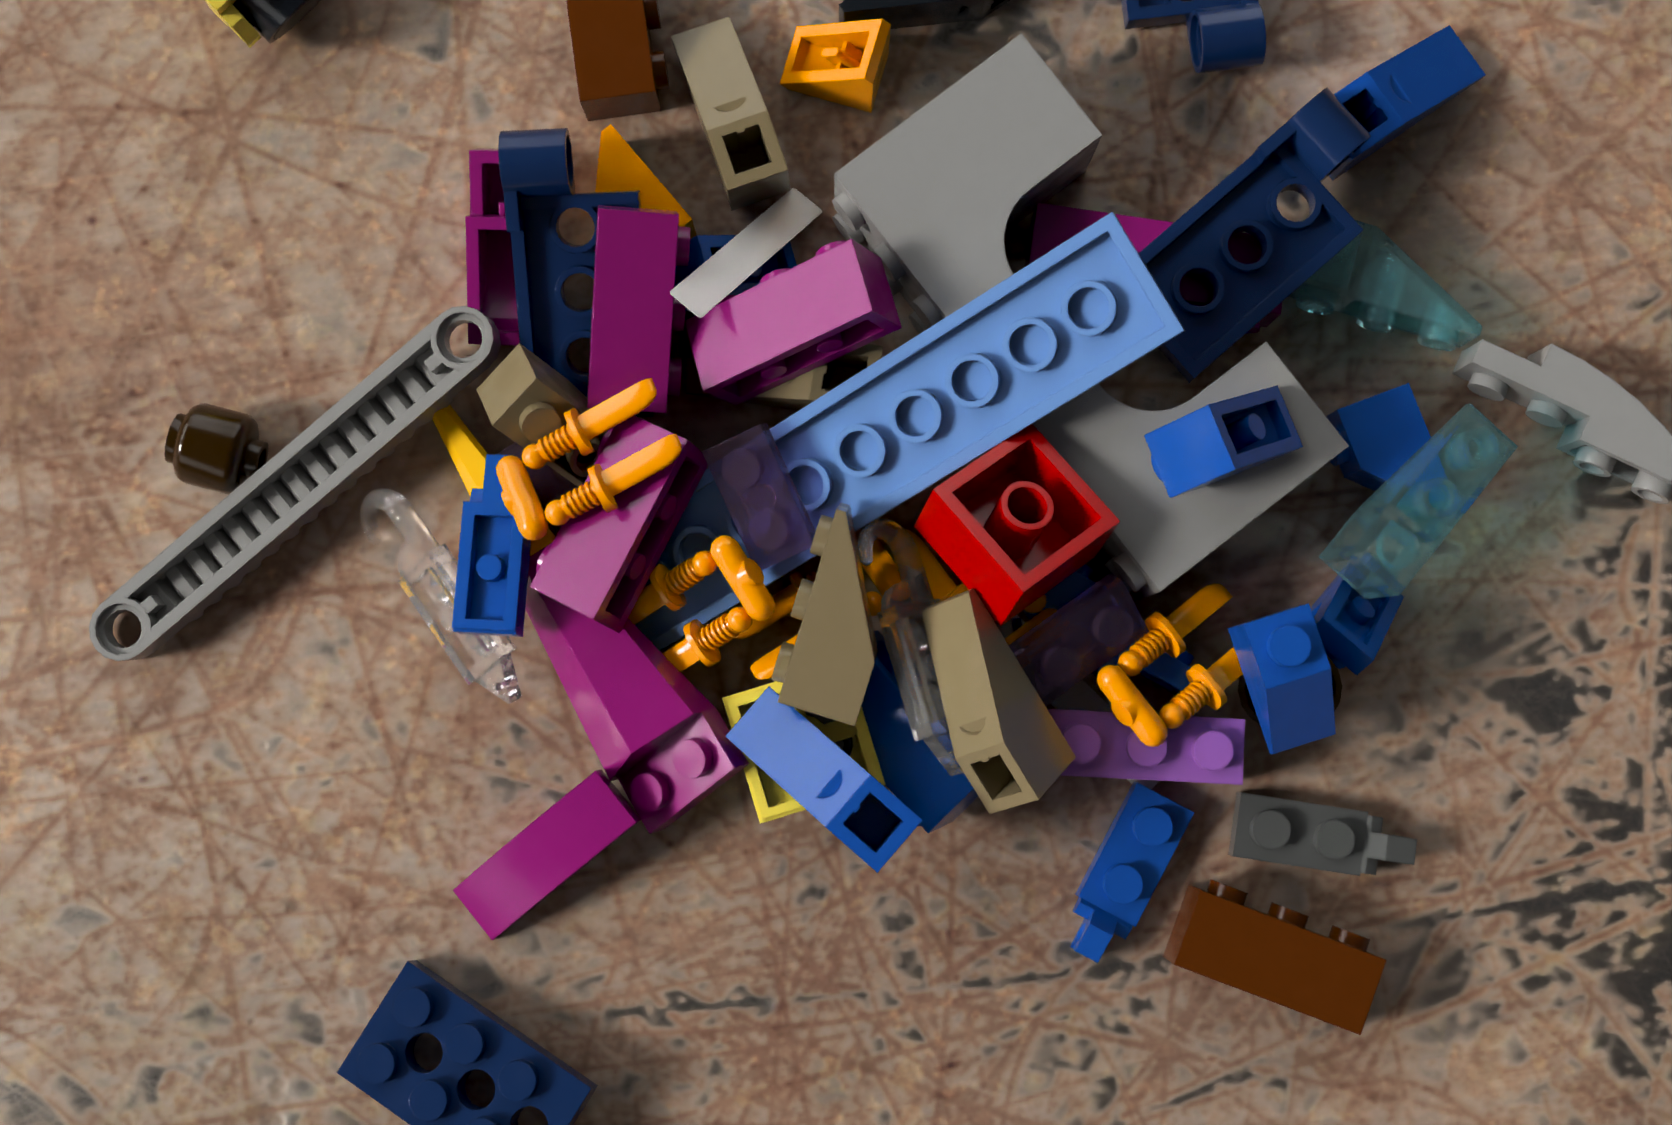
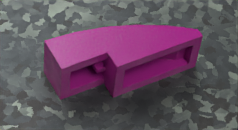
[465,148,520,345]
[453,769,641,940]

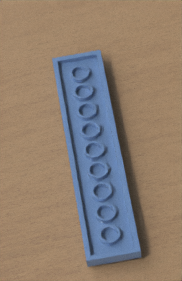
[635,212,1186,651]

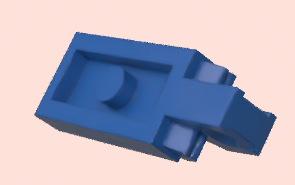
[452,454,531,637]
[1070,781,1194,963]

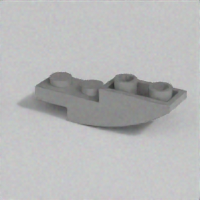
[1452,339,1672,504]

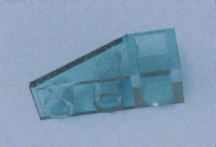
[1288,217,1483,351]
[1319,403,1518,599]

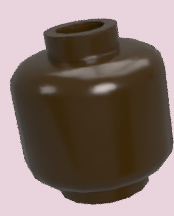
[164,403,268,494]

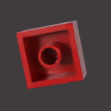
[914,424,1120,626]

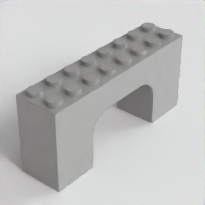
[832,33,1349,600]

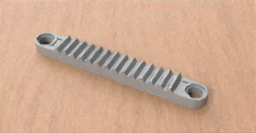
[89,306,501,661]

